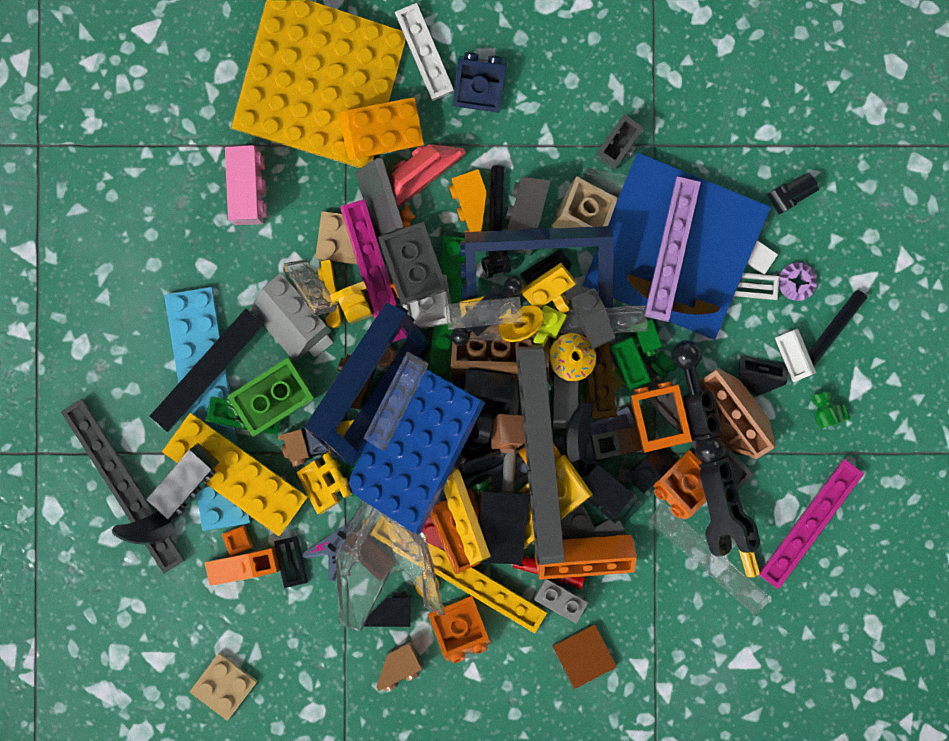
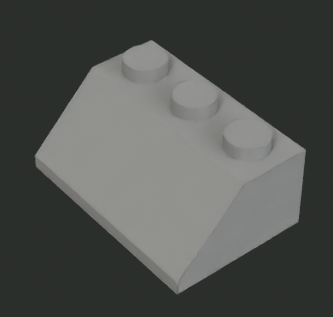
[250,273,331,362]

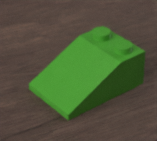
[227,357,317,437]

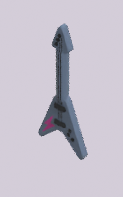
[302,502,373,582]

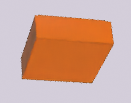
[222,525,253,556]

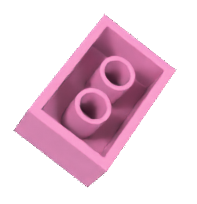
[225,146,267,225]

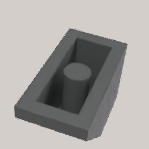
[571,288,615,349]

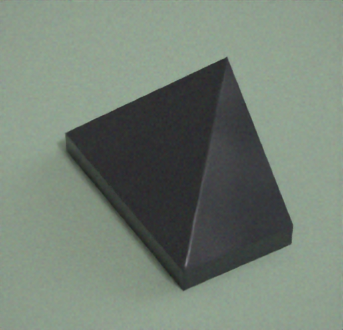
[520,249,572,285]
[739,356,787,397]

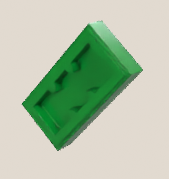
[610,337,651,391]

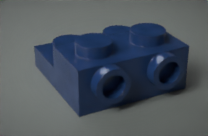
[452,52,507,113]

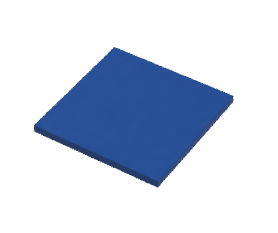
[582,152,771,340]

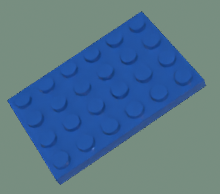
[348,359,485,535]

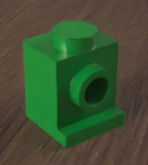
[628,320,662,358]

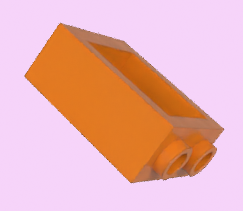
[629,381,692,453]

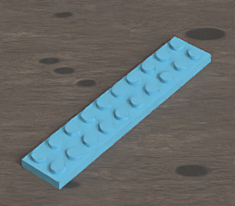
[164,287,251,531]

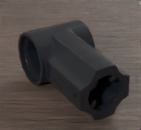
[767,173,819,215]

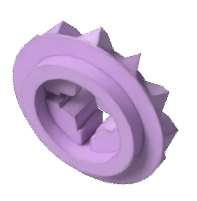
[779,263,817,301]

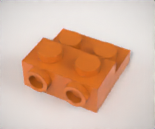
[653,450,706,520]
[428,596,492,664]

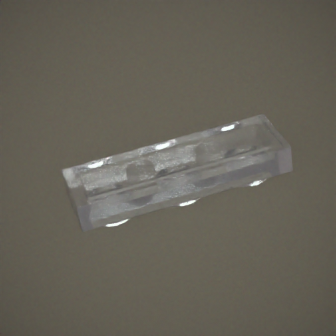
[283,259,338,316]
[446,297,522,329]

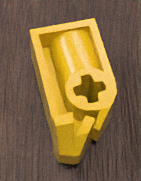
[330,281,373,325]

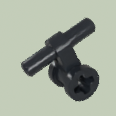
[481,250,511,279]

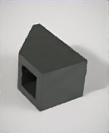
[591,427,642,460]

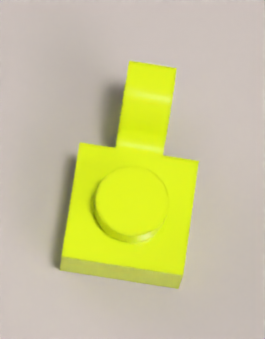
[533,305,567,348]

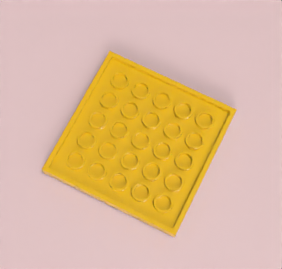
[230,0,406,168]

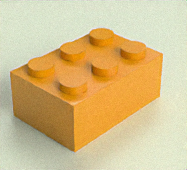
[338,97,424,160]

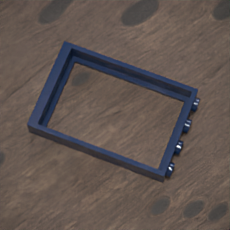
[460,226,613,325]
[304,302,431,467]

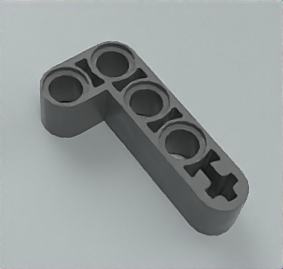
[550,335,579,431]

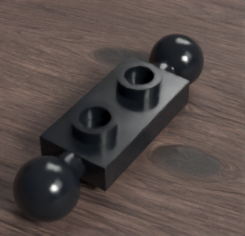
[451,276,524,346]

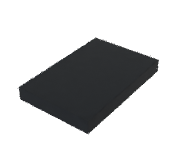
[478,490,530,565]

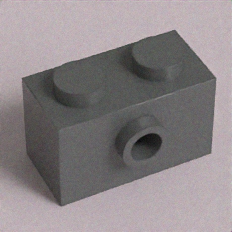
[595,114,644,171]

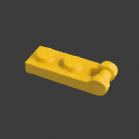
[317,260,342,328]

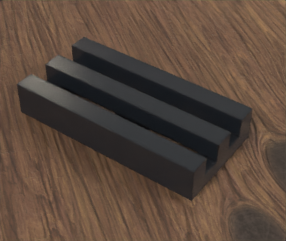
[274,536,308,588]

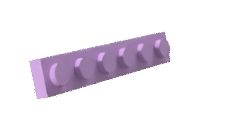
[644,176,701,322]

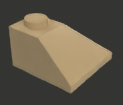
[551,176,618,228]

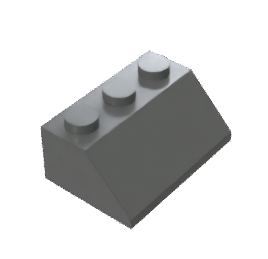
[503,177,550,256]

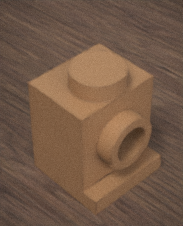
[278,429,311,466]

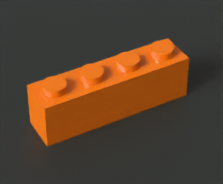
[535,535,637,580]

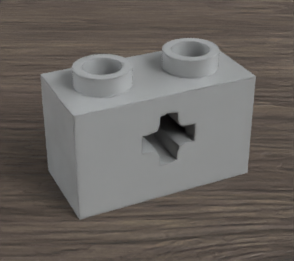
[533,579,588,624]

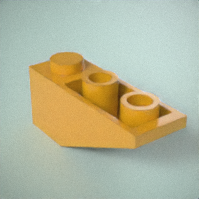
[449,169,486,232]

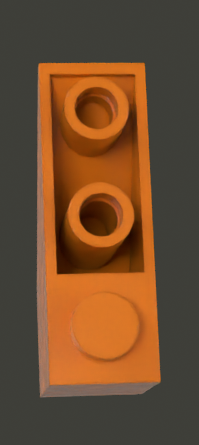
[204,546,280,586]

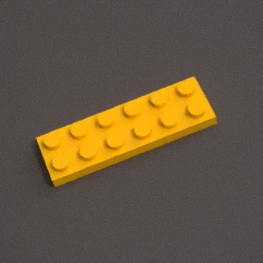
[162,413,308,536]

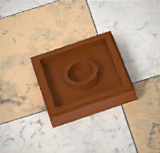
[552,624,617,689]

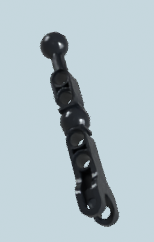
[672,340,760,557]

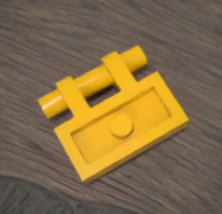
[297,452,352,514]

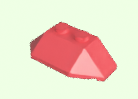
[390,144,466,208]

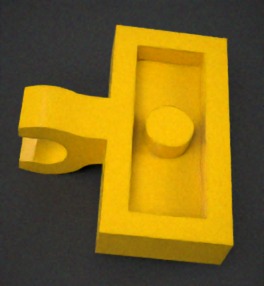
[522,263,576,314]

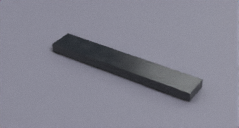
[149,308,265,432]

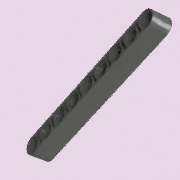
[516,345,564,565]

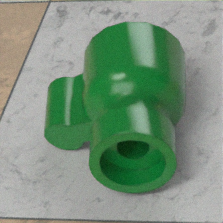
[811,391,850,429]

